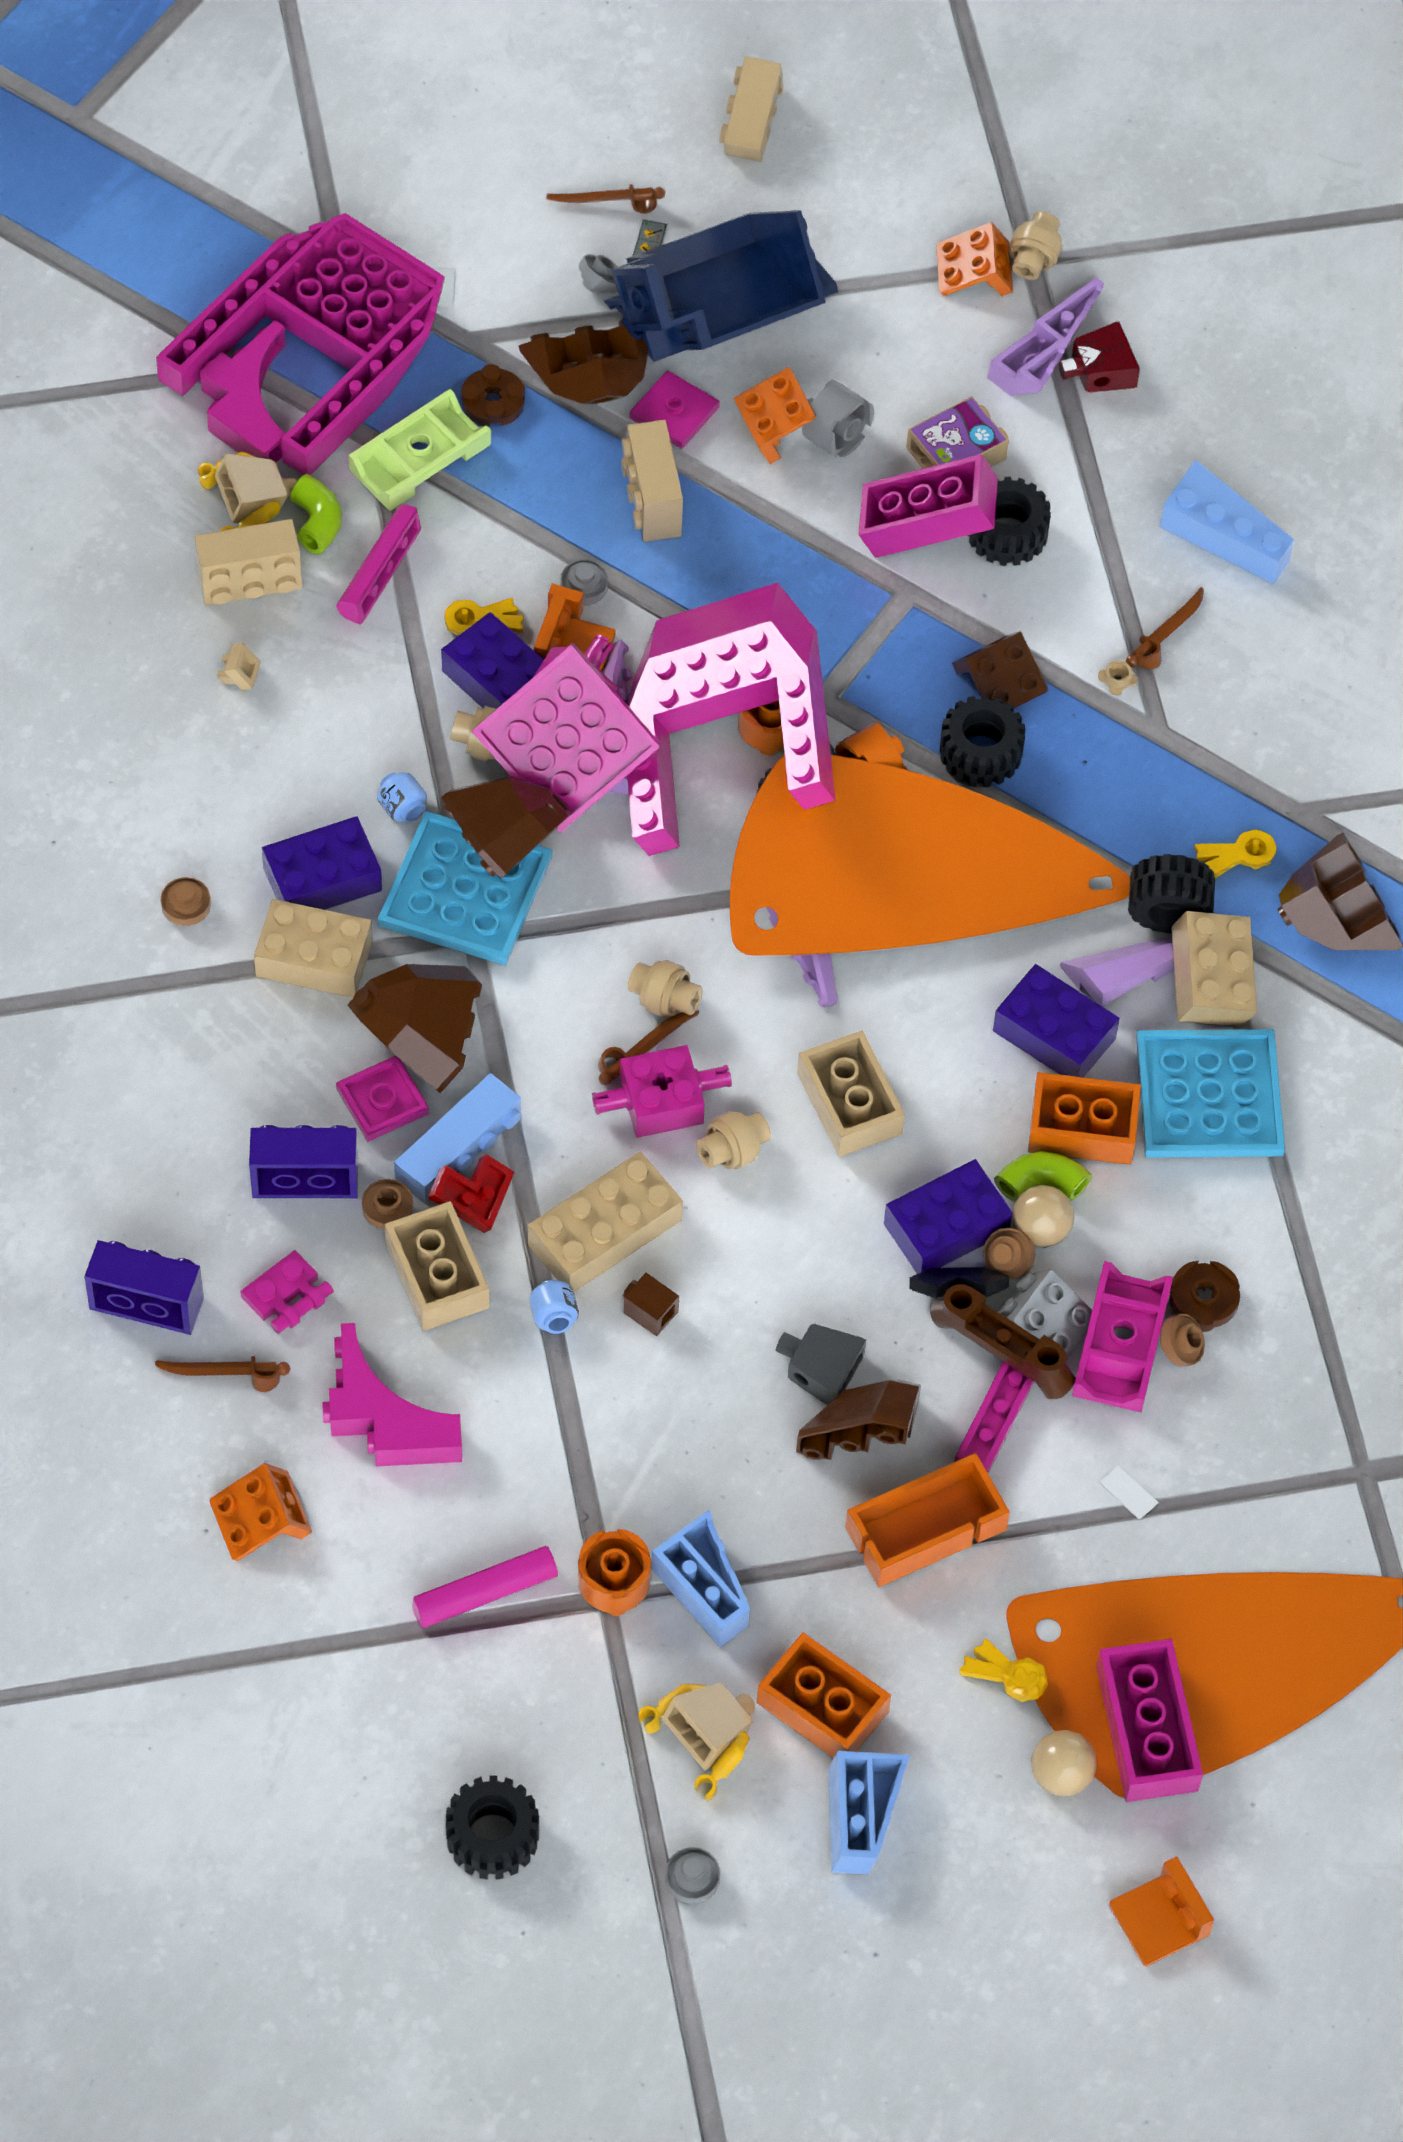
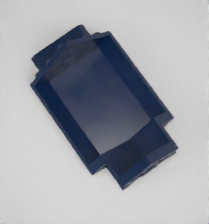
[604,210,839,362]

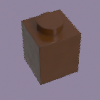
[623,1272,679,1337]

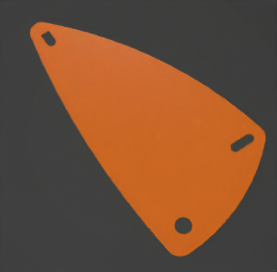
[730,754,1130,956]
[1006,1572,1403,1798]

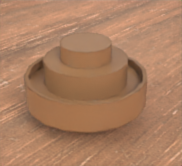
[160,877,211,926]
[362,1179,414,1230]
[983,1228,1036,1279]
[1160,1314,1205,1367]

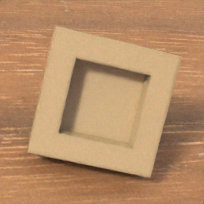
[217,643,261,690]

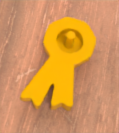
[444,598,524,636]
[1194,829,1277,879]
[959,1639,1048,1702]

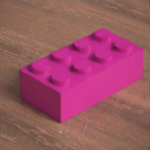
[858,454,998,558]
[1096,1639,1203,1802]

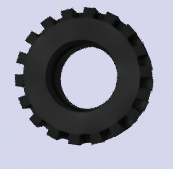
[967,477,1051,566]
[939,695,1026,787]
[1128,854,1215,934]
[445,1775,539,1880]

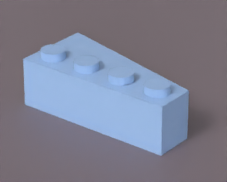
[1160,460,1294,584]

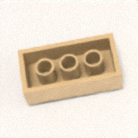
[528,1151,683,1292]

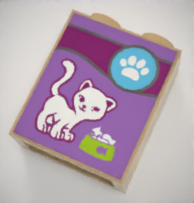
[906,396,1009,469]

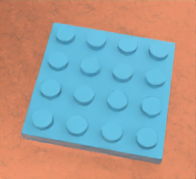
[378,811,553,966]
[1136,1029,1285,1158]

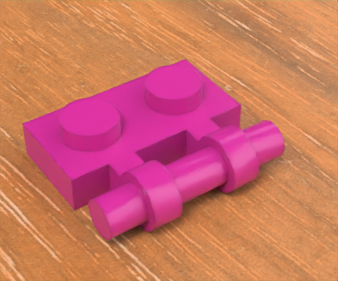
[240,1250,334,1334]

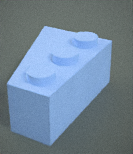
[651,1510,750,1648]
[828,1751,910,1874]

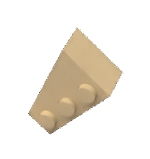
[720,56,783,162]

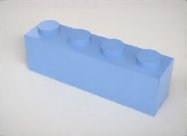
[394,1073,521,1204]

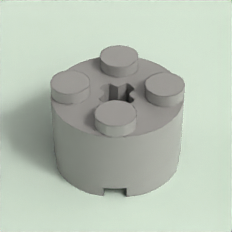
[802,379,874,458]

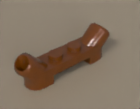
[930,1284,1076,1399]

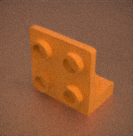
[936,222,1013,296]
[733,367,816,464]
[534,594,616,672]
[209,1463,312,1561]
[1109,1856,1215,1967]

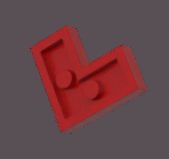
[428,1154,515,1233]

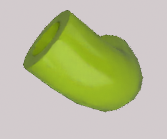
[290,474,342,555]
[994,1151,1092,1202]

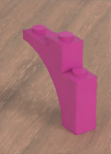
[200,320,286,463]
[322,1323,462,1466]

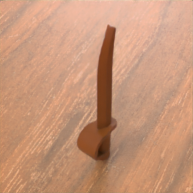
[546,184,666,214]
[1126,587,1204,669]
[598,1010,699,1085]
[155,1356,291,1392]

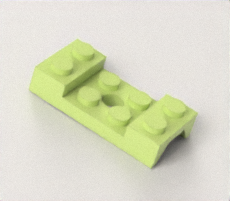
[349,389,491,511]

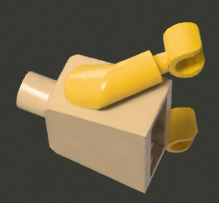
[198,452,297,531]
[638,1683,755,1801]

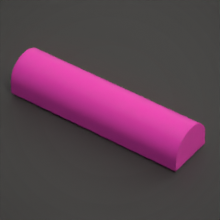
[336,505,421,625]
[412,1546,558,1629]

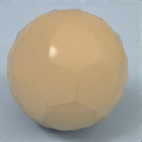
[1012,1185,1074,1248]
[1031,1730,1097,1797]

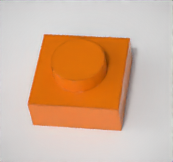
[548,583,583,620]

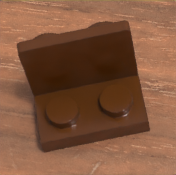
[952,631,1048,709]

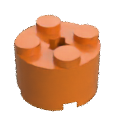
[738,701,784,755]
[835,722,908,770]
[578,1529,651,1616]

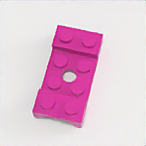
[1072,1261,1173,1413]

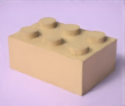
[621,420,683,542]
[194,519,302,605]
[254,899,373,998]
[1171,911,1257,1027]
[797,1030,905,1157]
[385,1201,489,1331]

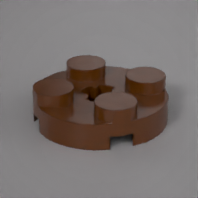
[461,364,525,427]
[1169,1261,1240,1332]

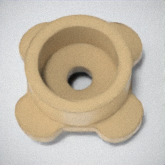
[1098,661,1138,695]

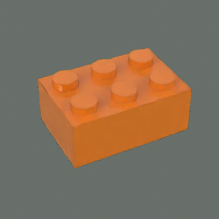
[1027,1072,1141,1165]
[757,1632,891,1758]

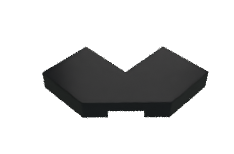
[909,1267,1009,1298]

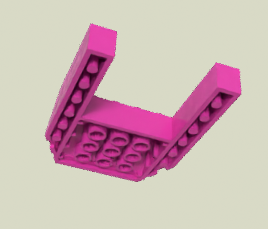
[156,213,445,475]
[627,582,835,856]

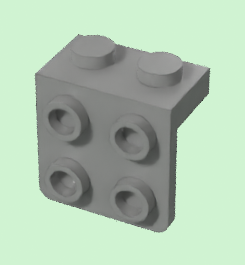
[997,1269,1092,1360]

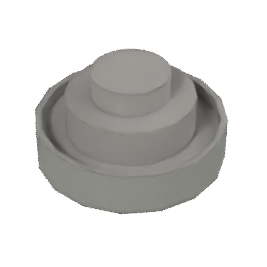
[578,254,618,294]
[561,559,608,605]
[665,1847,720,1904]

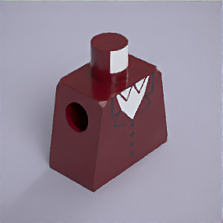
[1059,321,1140,393]

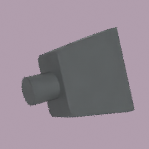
[776,1324,866,1405]

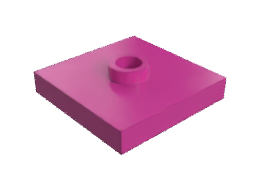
[630,370,720,449]
[336,1056,430,1142]

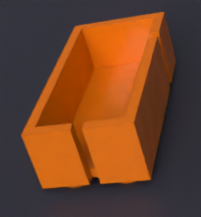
[845,1453,1010,1588]

